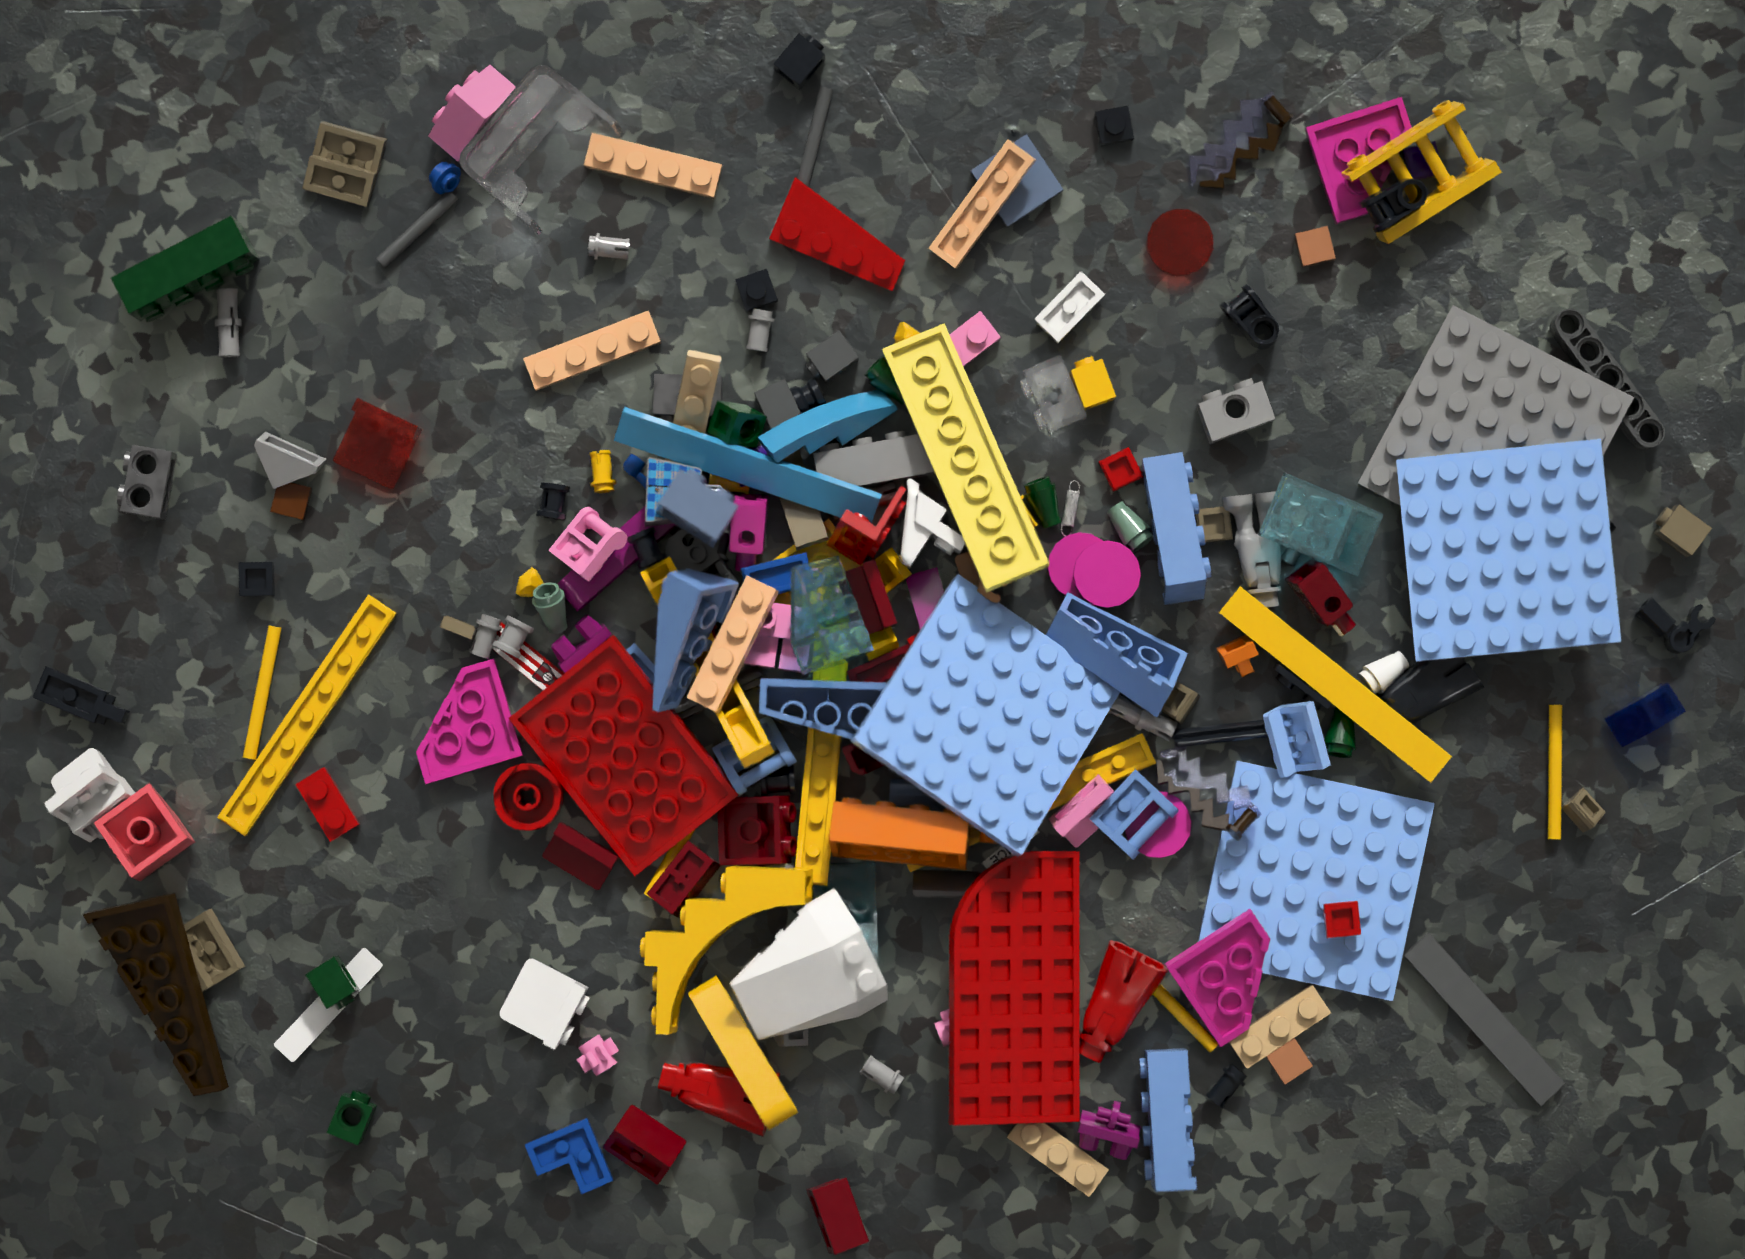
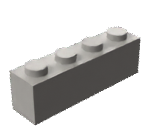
[813,431,935,487]

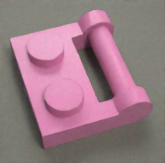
[548,507,627,582]

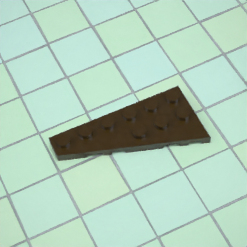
[82,893,229,1096]

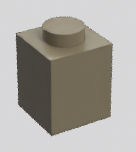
[1654,504,1712,557]

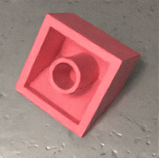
[94,783,195,881]

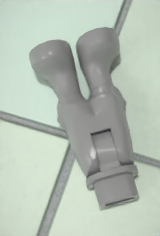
[1222,491,1286,607]

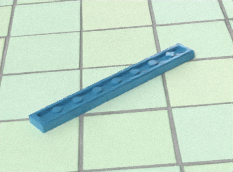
[614,407,881,524]

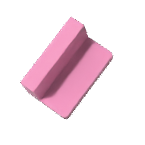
[1049,774,1114,848]

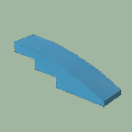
[758,390,898,463]

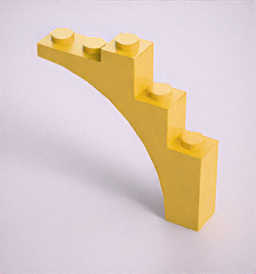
[640,556,775,768]
[640,866,813,1035]

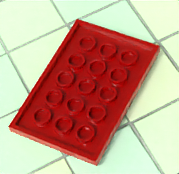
[508,635,739,876]

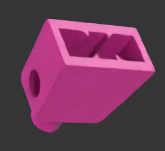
[729,493,769,571]

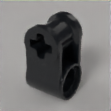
[1359,178,1428,233]
[1220,284,1279,349]

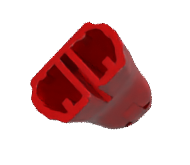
[1080,940,1169,1063]
[658,1063,780,1137]

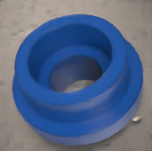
[429,162,461,194]

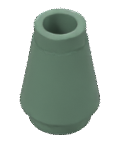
[1107,501,1154,553]
[532,582,568,634]

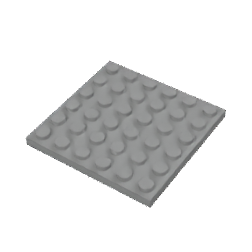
[1358,305,1634,507]

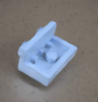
[1263,701,1331,778]

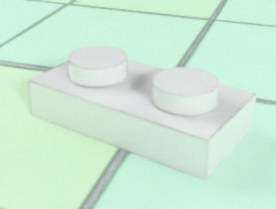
[1034,271,1105,343]

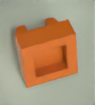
[1216,635,1259,677]

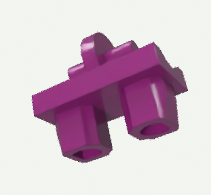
[551,614,612,673]
[1078,1100,1141,1160]

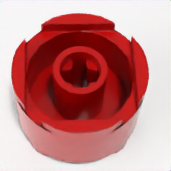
[493,763,564,831]

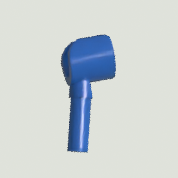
[623,454,646,490]

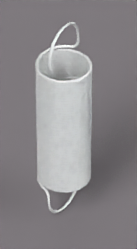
[1061,481,1080,536]

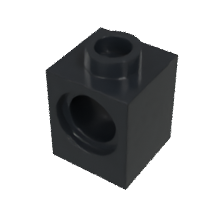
[773,33,825,91]

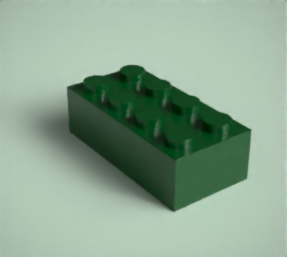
[111,216,259,322]

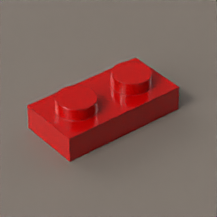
[295,767,360,842]

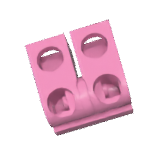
[744,603,816,674]

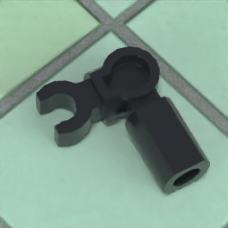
[1635,597,1716,654]

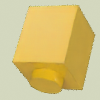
[1069,356,1116,411]

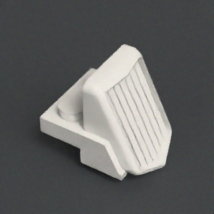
[898,479,966,569]
[44,748,135,842]

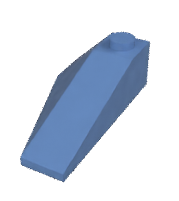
[653,569,739,712]

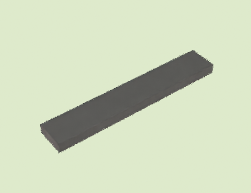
[1403,933,1566,1106]

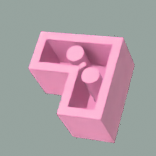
[428,65,520,162]

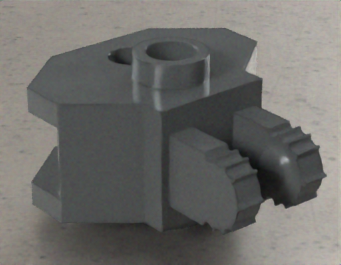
[664,528,737,582]

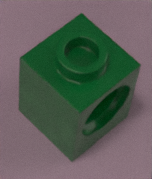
[707,400,767,448]
[305,955,360,1010]
[326,1090,377,1145]

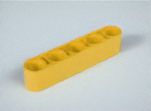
[688,975,798,1130]

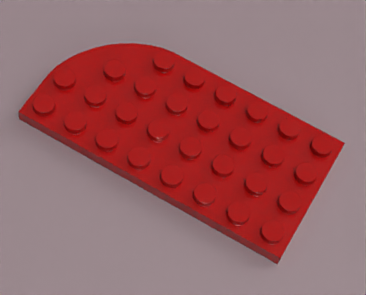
[949,851,1080,1125]

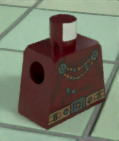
[1285,559,1356,636]

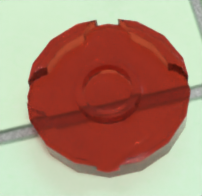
[1147,209,1213,276]

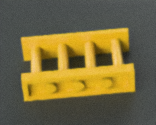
[1341,100,1502,244]

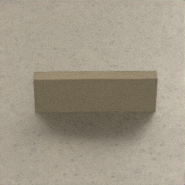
[768,449,829,550]

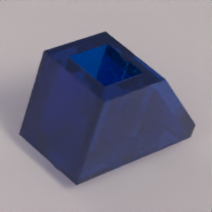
[1604,683,1686,747]

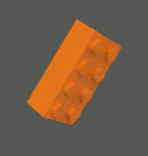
[829,798,971,870]

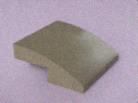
[302,121,387,207]
[184,908,245,992]

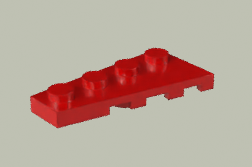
[769,177,906,291]

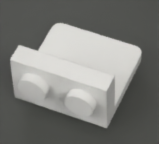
[500,958,590,1050]

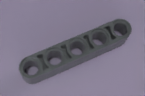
[1550,309,1665,450]

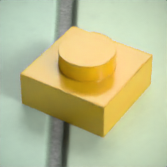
[875,547,912,593]
[854,627,900,661]

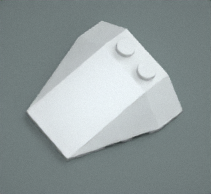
[730,889,888,1040]

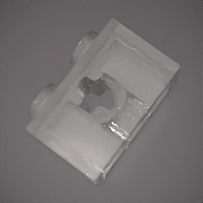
[1019,355,1087,435]

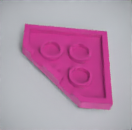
[1305,97,1412,224]
[416,659,524,784]
[1165,909,1270,1047]

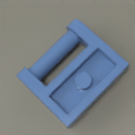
[712,715,797,796]
[1089,769,1179,860]

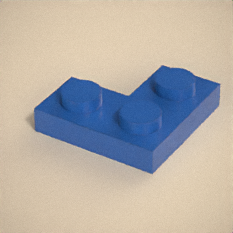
[525,1117,614,1194]

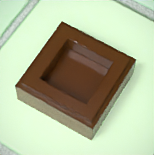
[270,483,313,521]

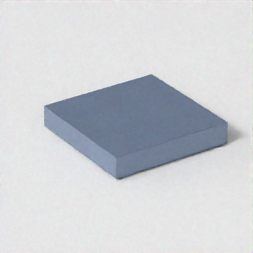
[970,134,1064,228]

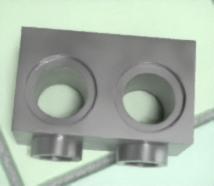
[117,445,177,520]

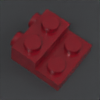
[717,796,797,865]

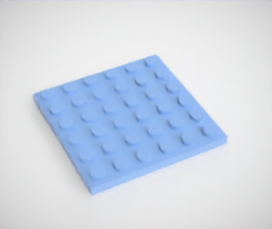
[1396,439,1621,662]
[851,574,1120,857]
[1197,761,1435,1001]

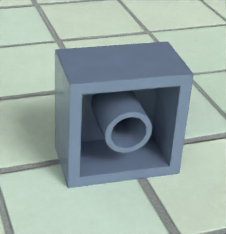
[656,469,738,548]

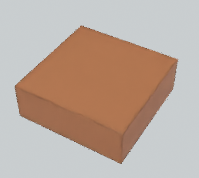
[1294,226,1336,267]
[1266,1038,1313,1084]

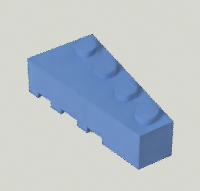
[1142,452,1211,605]
[1046,592,1188,717]
[759,678,888,739]
[1139,1048,1197,1192]

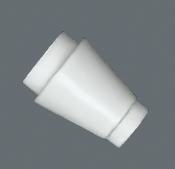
[1357,651,1409,695]

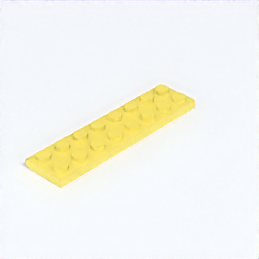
[882,323,1049,592]

